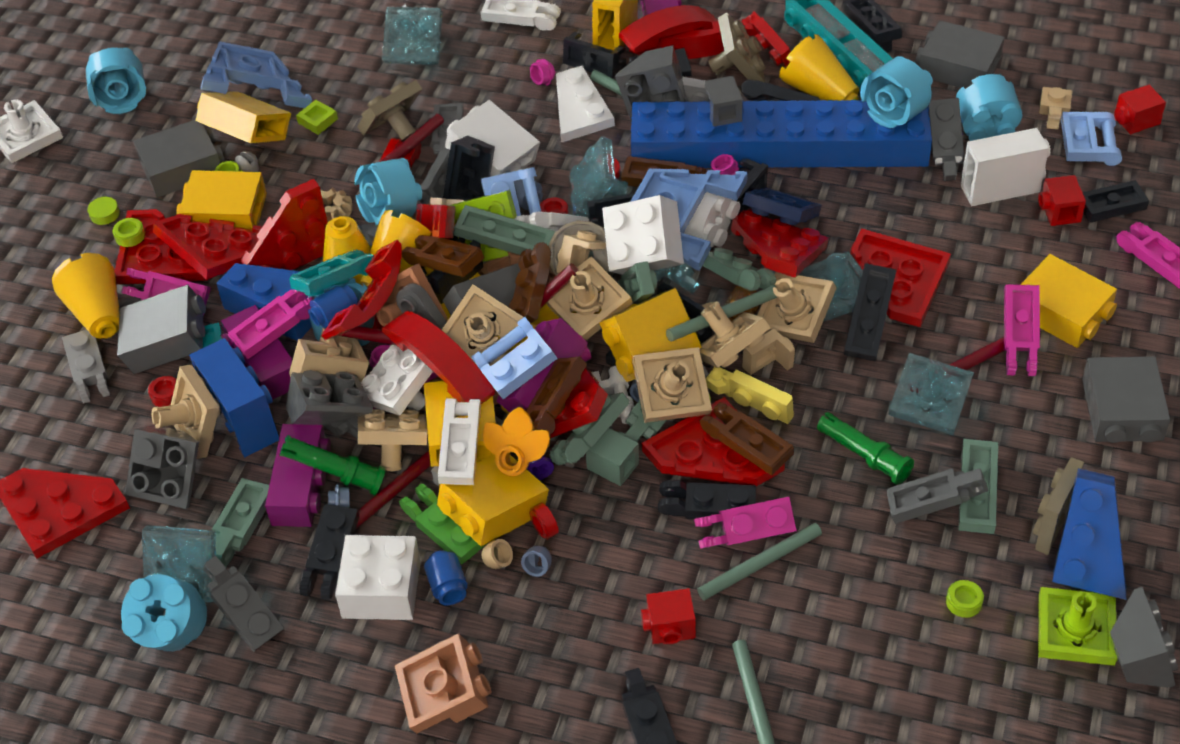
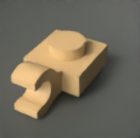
[1039,87,1072,130]

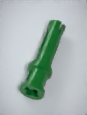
[817,412,914,485]
[280,435,386,496]

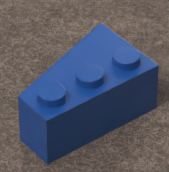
[216,263,312,341]
[189,338,279,458]
[1052,468,1127,600]

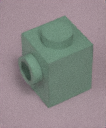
[586,428,639,486]

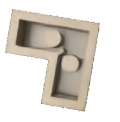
[289,328,369,382]

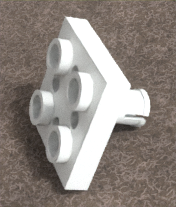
[0,100,63,163]
[361,345,433,416]

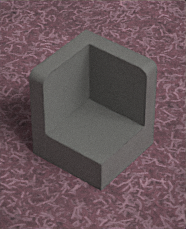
[705,76,743,127]

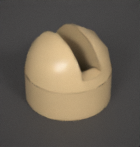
[481,539,513,569]

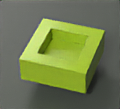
[296,100,338,135]

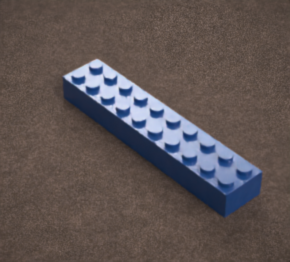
[631,100,932,168]

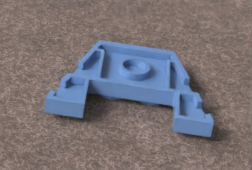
[200,42,312,108]
[630,168,748,271]

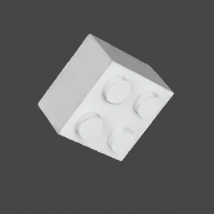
[602,195,684,275]
[335,535,421,620]

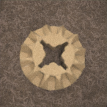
[320,187,353,222]

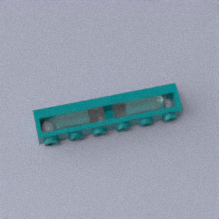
[784,0,893,91]

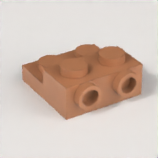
[394,634,491,733]

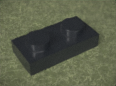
[1082,180,1149,223]

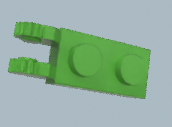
[399,484,488,564]

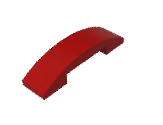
[618,5,718,53]
[629,21,724,59]
[415,204,456,238]
[321,240,402,340]
[382,311,495,404]

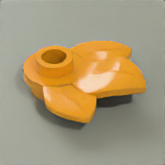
[483,407,550,476]

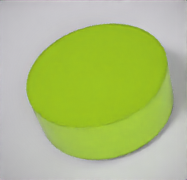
[87,197,120,225]
[112,218,145,247]
[946,580,984,618]

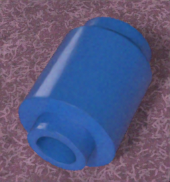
[308,285,358,329]
[424,550,467,606]

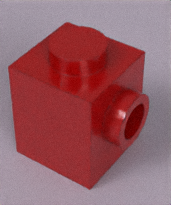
[1114,84,1166,135]
[1038,175,1086,226]
[640,588,696,645]

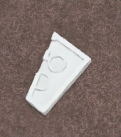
[556,66,615,143]

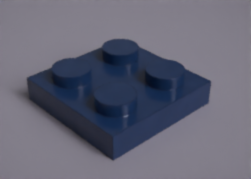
[743,187,822,225]

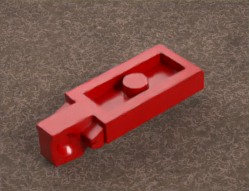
[741,11,791,69]

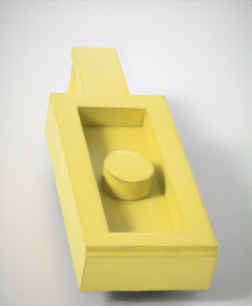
[706,367,794,424]

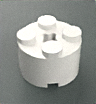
[684,192,741,247]

